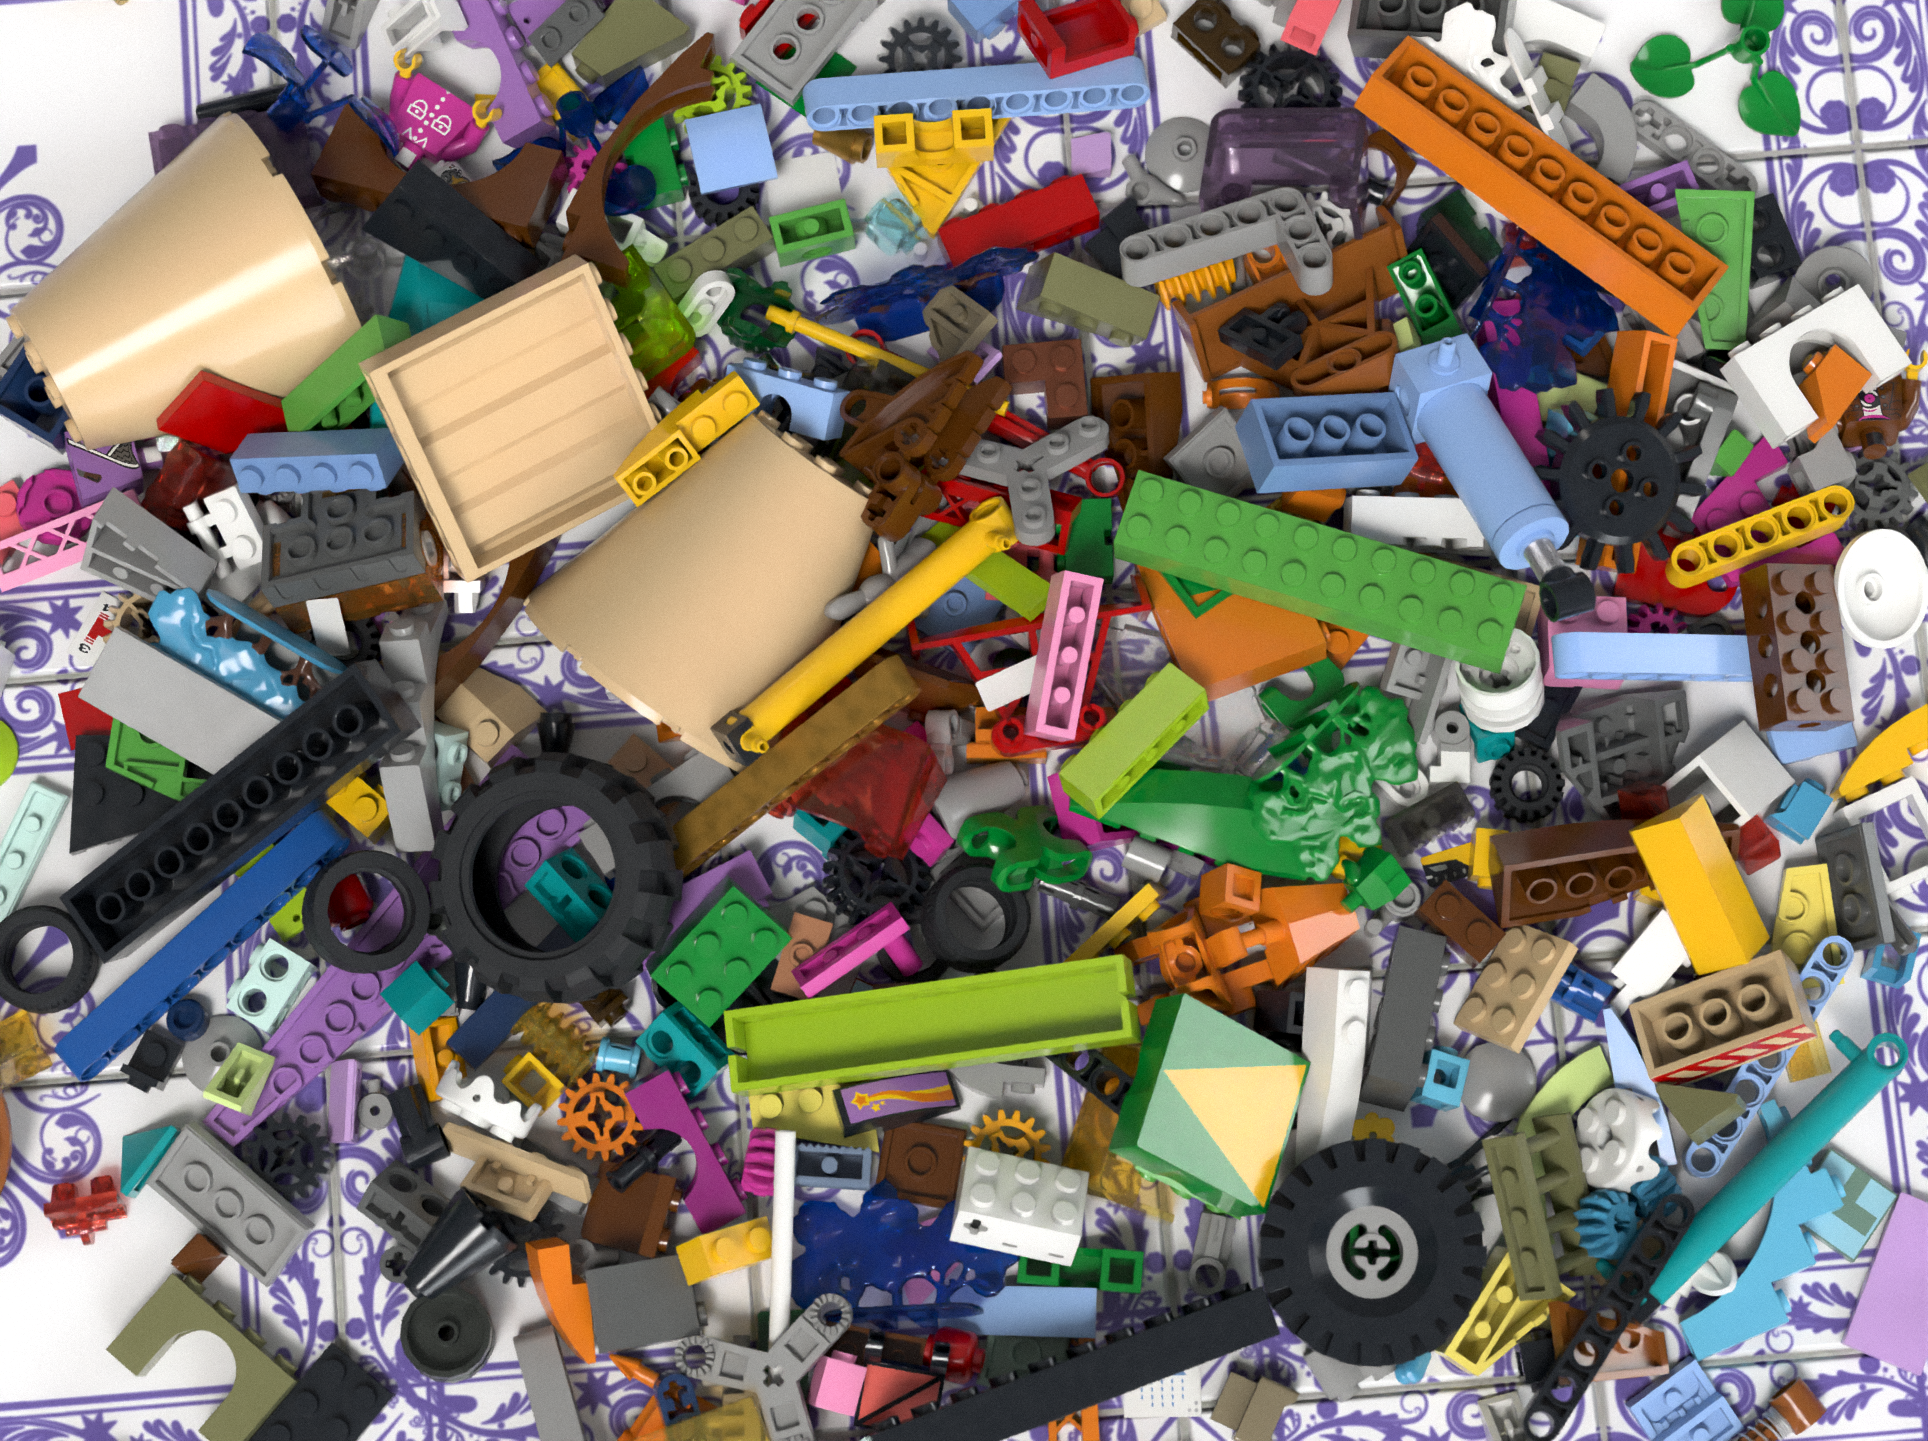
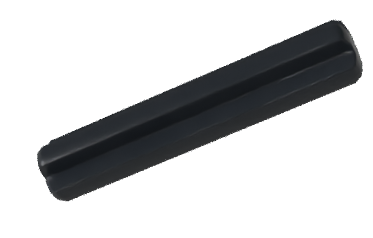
[196,80,311,127]

